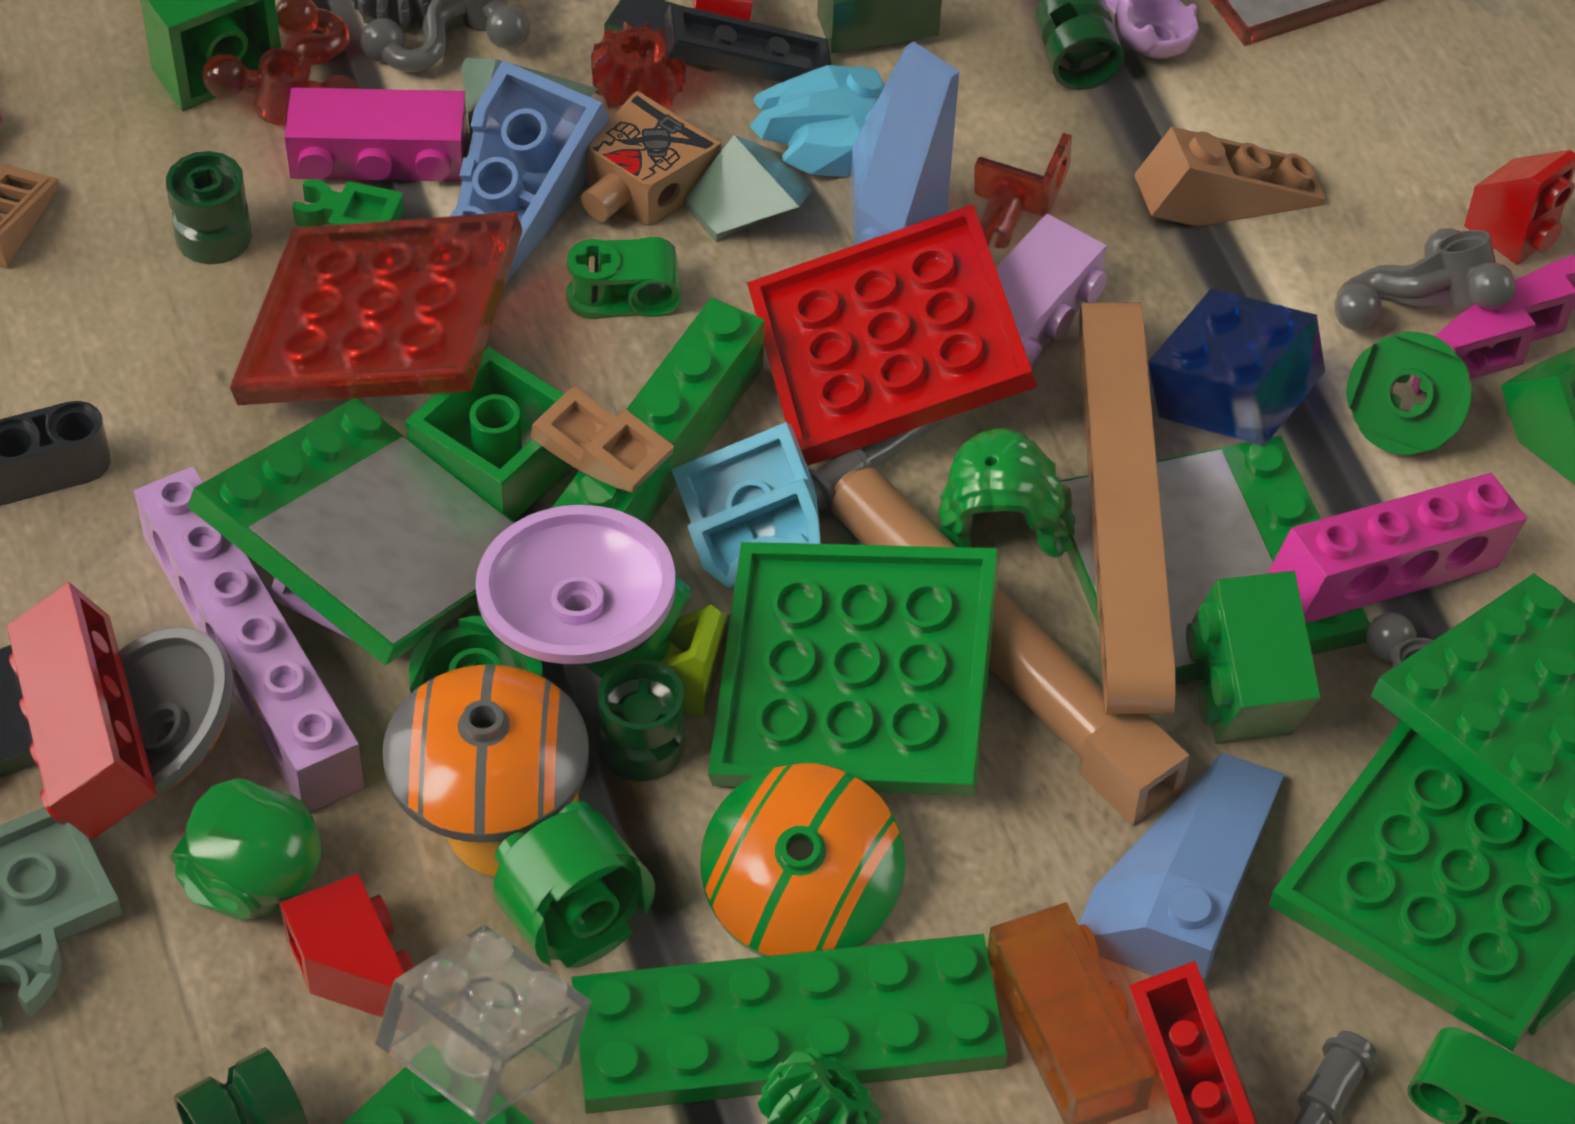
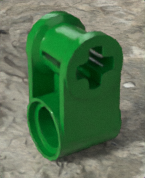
[566,237,682,319]

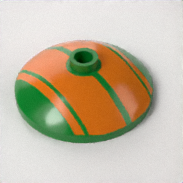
[700,763,905,957]

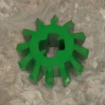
[757,1048,883,1124]

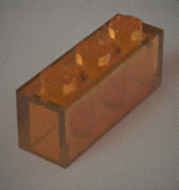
[987,902,1158,1124]

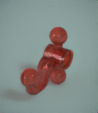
[202,0,360,125]

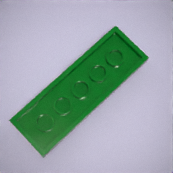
[571,933,1007,1114]

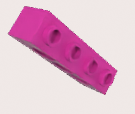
[1267,472,1528,623]

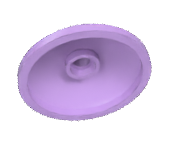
[476,505,676,664]

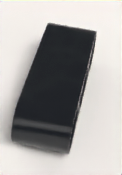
[0,401,111,506]

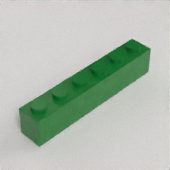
[552,297,765,525]

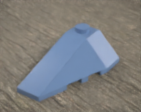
[850,41,960,245]
[437,60,610,289]
[1071,753,1285,982]

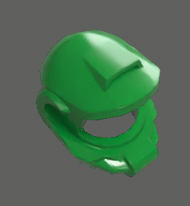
[170,778,323,920]

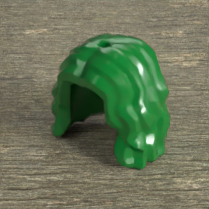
[938,428,1076,558]

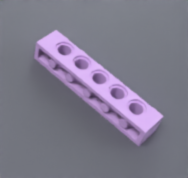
[134,466,365,813]

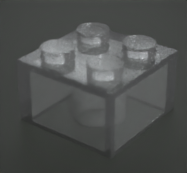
[375,924,592,1124]

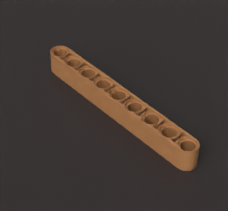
[1079,302,1175,715]

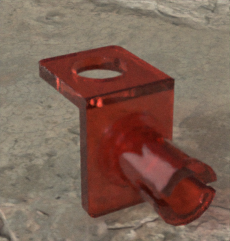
[974,133,1072,248]

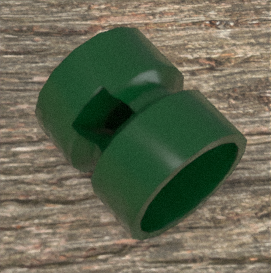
[1035,0,1124,90]
[166,151,252,265]
[597,658,685,782]
[173,1047,308,1124]

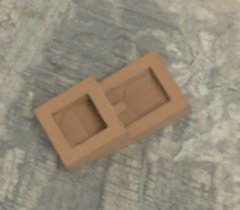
[531,386,674,493]

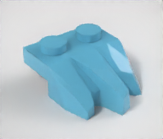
[749,65,885,177]
[671,422,821,589]

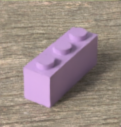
[996,214,1108,370]

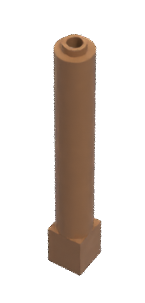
[831,468,1190,826]

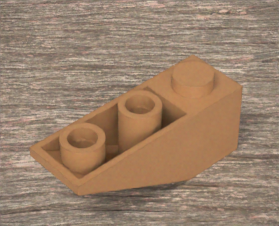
[1134,126,1326,227]

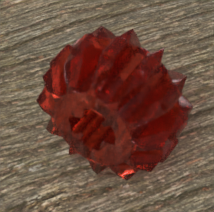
[591,21,686,108]

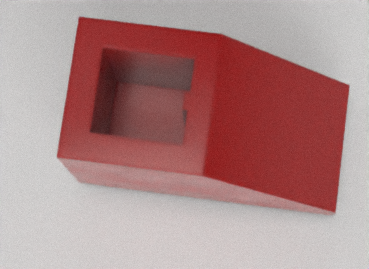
[1464,150,1575,265]
[280,874,420,1024]

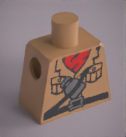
[581,91,721,225]

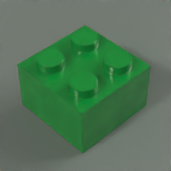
[140,0,284,112]
[405,346,573,521]
[1186,570,1321,744]

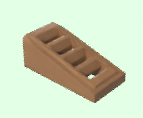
[0,164,60,268]

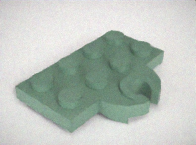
[0,807,122,1030]

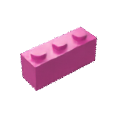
[285,88,468,182]

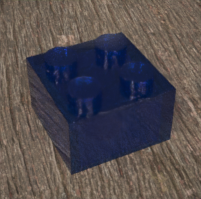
[1148,288,1326,446]

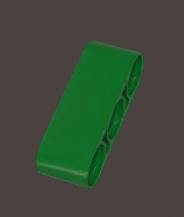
[1407,1027,1575,1124]

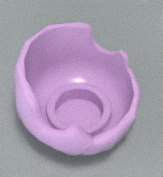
[1114,0,1199,59]

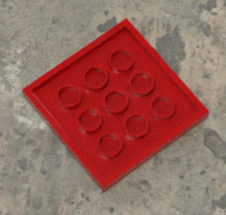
[747,204,1037,466]

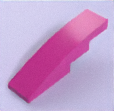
[1412,255,1575,395]

